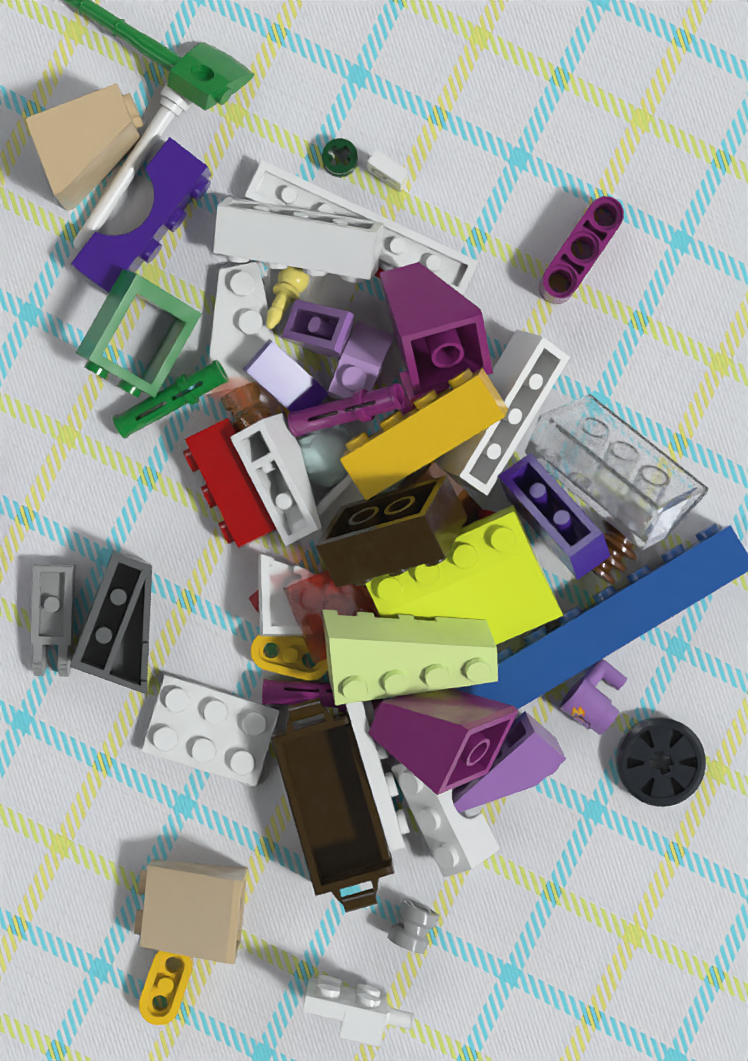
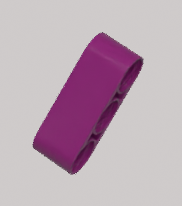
[539,196,624,304]

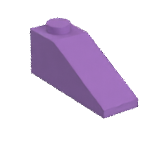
[452,711,566,813]

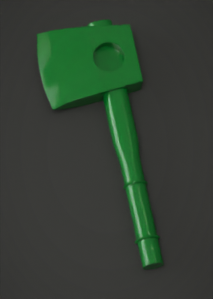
[63,0,255,111]

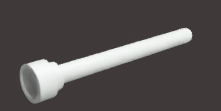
[73,83,192,251]

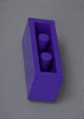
[498,452,610,580]

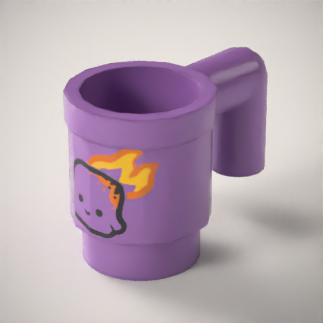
[559,659,627,735]

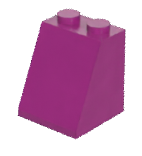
[380,262,493,395]
[368,688,519,795]

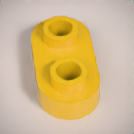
[251,634,328,680]
[139,950,194,1025]

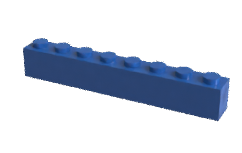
[452,523,748,709]

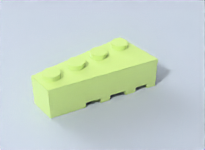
[322,610,498,705]

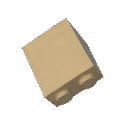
[25,83,144,211]
[134,859,248,964]

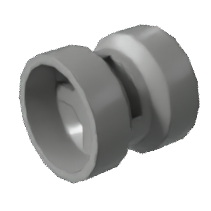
[387,899,440,954]

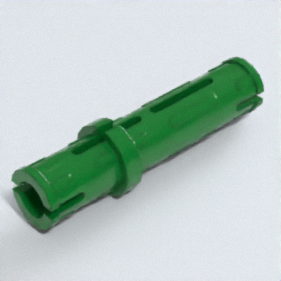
[112,359,229,439]

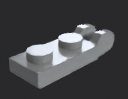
[30,564,76,677]

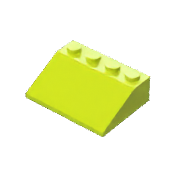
[366,505,563,645]

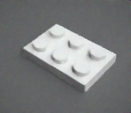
[141,674,280,787]

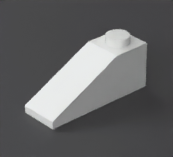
[230,413,321,546]

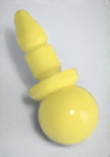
[266,266,309,329]

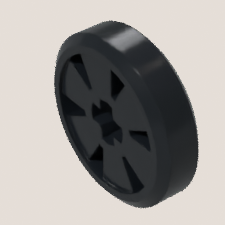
[615,717,706,807]

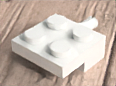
[302,975,415,1047]

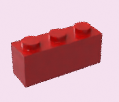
[183,418,277,548]

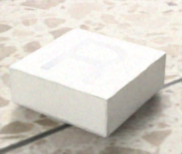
[367,150,409,192]

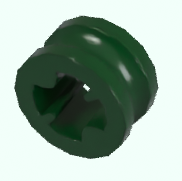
[322,138,358,178]

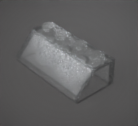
[525,394,709,550]

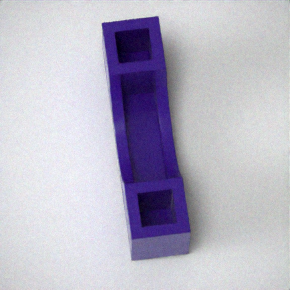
[71,137,211,294]

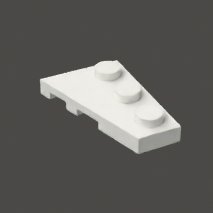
[258,554,381,637]

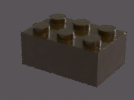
[315,475,467,588]

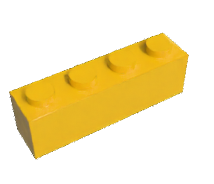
[339,368,508,500]

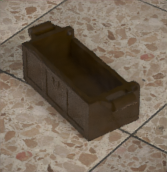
[271,698,395,913]

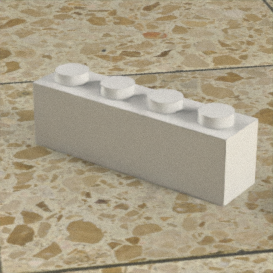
[213,197,384,283]
[436,329,570,496]

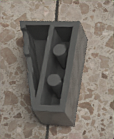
[70,550,152,695]

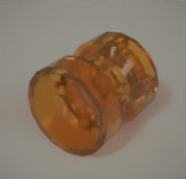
[220,382,273,433]

